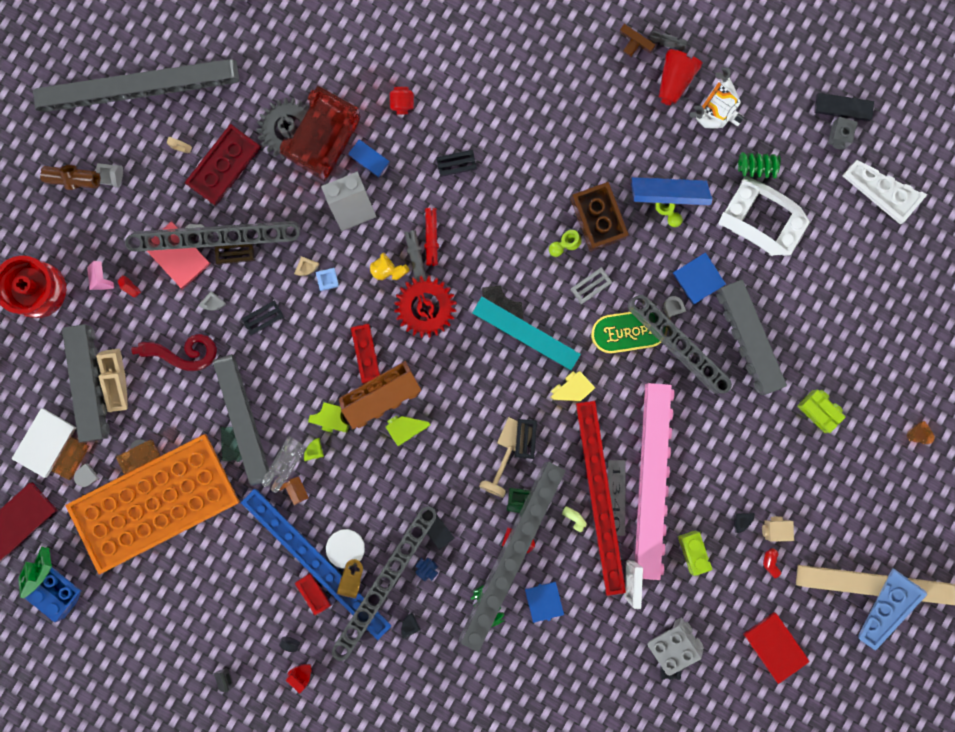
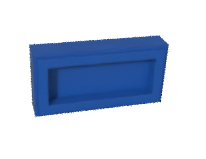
[348,139,390,178]

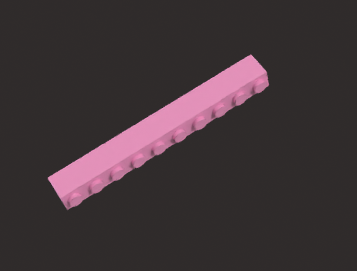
[635,383,674,580]

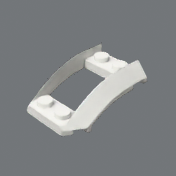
[719,176,810,256]

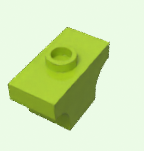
[308,402,350,433]

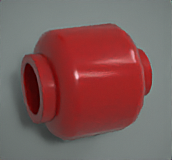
[389,87,414,115]

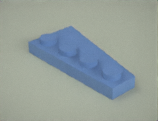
[858,568,927,651]

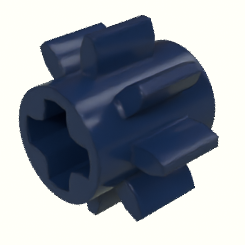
[415,557,439,582]

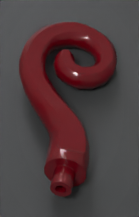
[131,334,217,371]

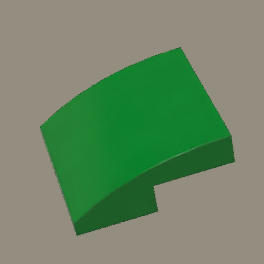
[18,546,52,598]

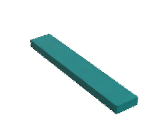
[472,296,581,370]

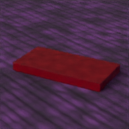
[184,124,261,207]
[0,482,58,563]

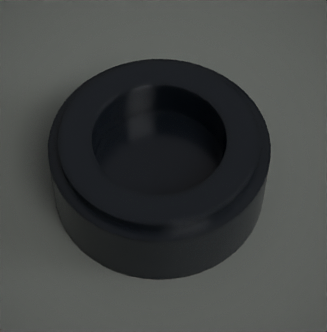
[279,636,300,652]

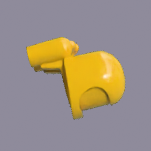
[370,252,410,280]

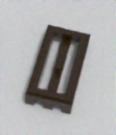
[215,244,255,265]

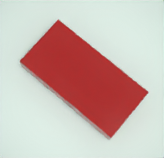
[295,573,332,616]

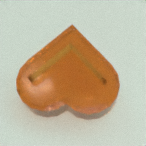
[907,421,935,444]

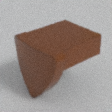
[277,477,309,505]

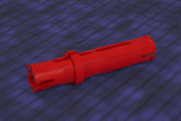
[424,208,439,266]

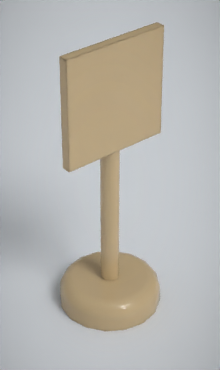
[479,417,532,498]

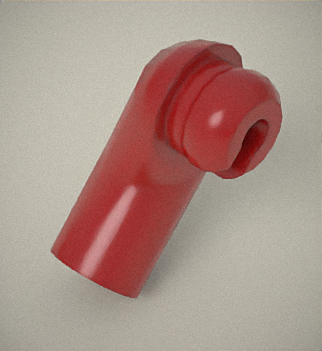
[763,548,782,579]

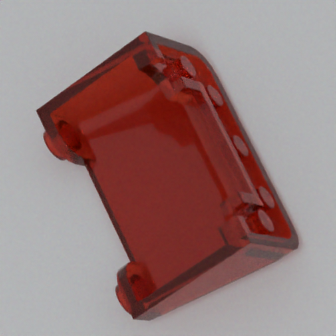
[279,85,361,182]

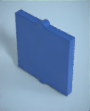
[525,581,564,623]

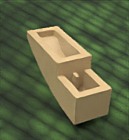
[96,349,128,412]

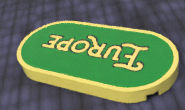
[591,312,668,354]

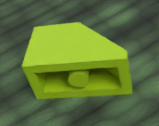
[385,415,431,446]

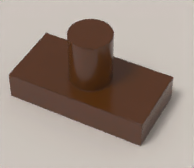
[620,24,655,58]

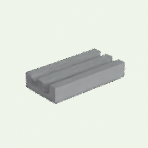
[570,267,613,305]

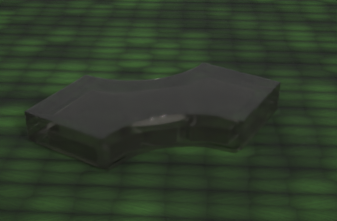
[482,285,524,321]

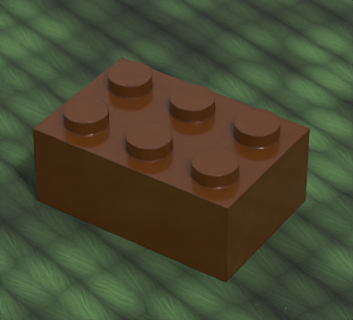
[570,182,629,252]

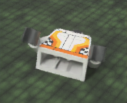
[690,67,744,129]

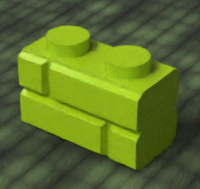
[797,389,846,433]
[677,530,712,576]

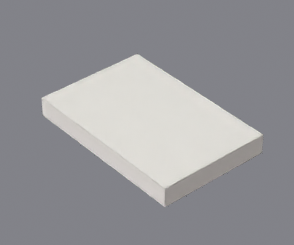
[12,409,76,478]
[624,560,643,609]

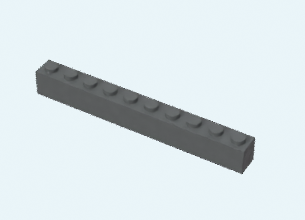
[458,462,566,652]

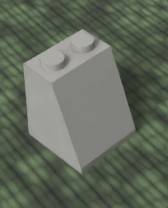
[321,172,376,231]

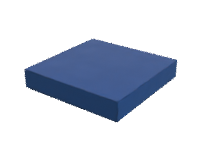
[673,252,726,305]

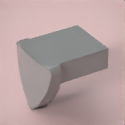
[96,163,123,188]

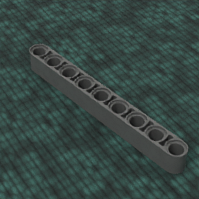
[125,221,301,252]
[332,506,436,661]

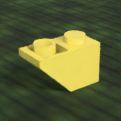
[550,371,595,401]

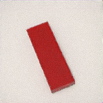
[350,324,380,384]

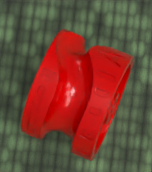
[0,255,67,318]

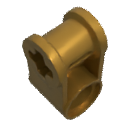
[337,559,363,599]

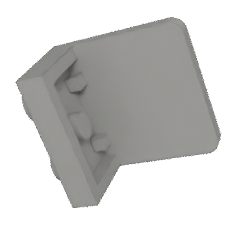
[648,617,704,675]

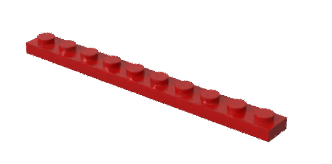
[576,401,626,596]

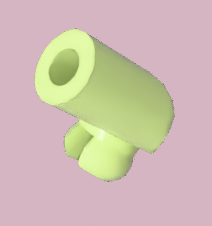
[562,506,586,532]

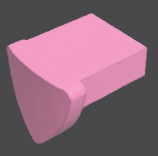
[87,261,114,290]

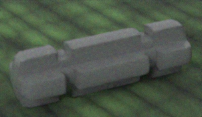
[650,31,687,51]

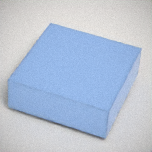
[316,268,339,291]

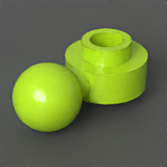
[656,203,683,227]
[549,230,582,257]

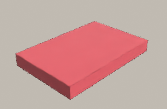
[147,221,211,289]

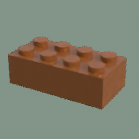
[339,361,422,429]

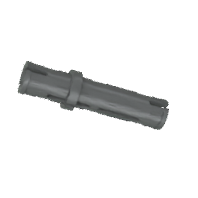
[404,230,427,282]

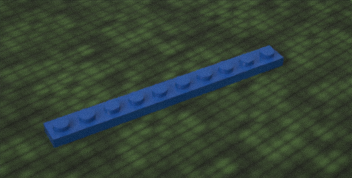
[240,488,392,640]

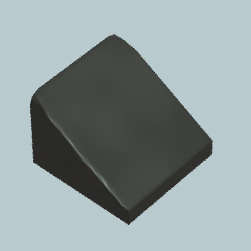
[214,668,233,693]

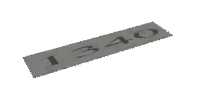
[608,460,626,536]

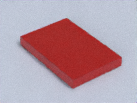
[743,612,810,684]

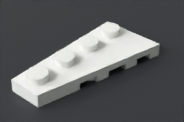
[842,160,927,224]

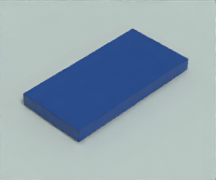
[631,177,712,205]

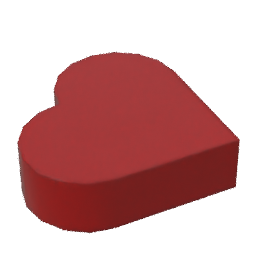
[118,275,141,298]

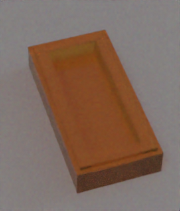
[52,437,90,480]
[116,439,160,474]

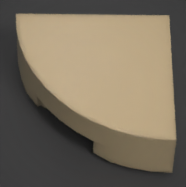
[167,137,192,153]
[294,256,320,276]

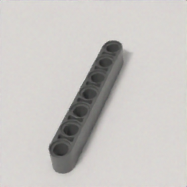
[627,295,732,394]
[213,354,271,486]

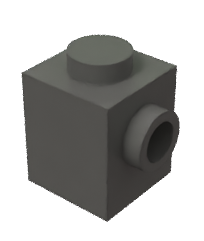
[827,117,858,149]

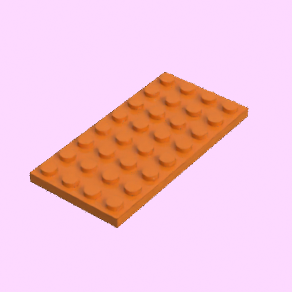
[65,434,240,575]

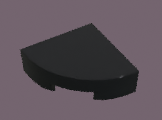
[734,513,755,533]
[401,612,421,639]

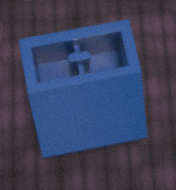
[25,567,81,623]

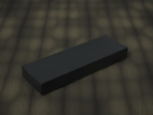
[814,93,874,121]

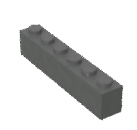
[717,279,787,395]
[62,324,110,442]

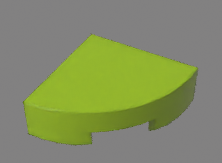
[304,438,324,461]

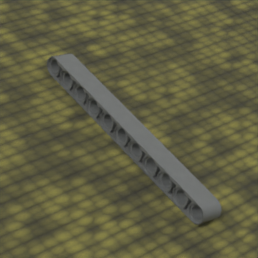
[33,59,239,112]

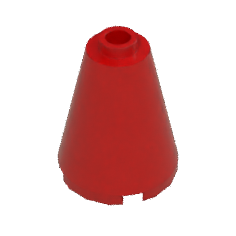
[659,49,703,106]

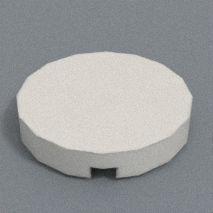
[326,529,365,568]

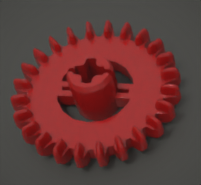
[394,276,457,338]

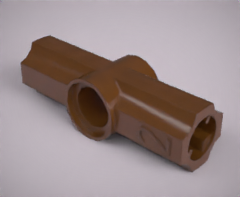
[40,165,101,190]

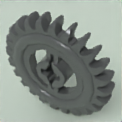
[257,97,319,159]

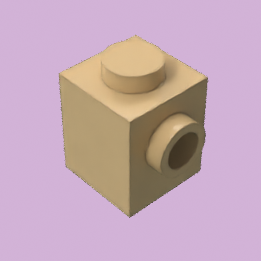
[762,516,794,541]

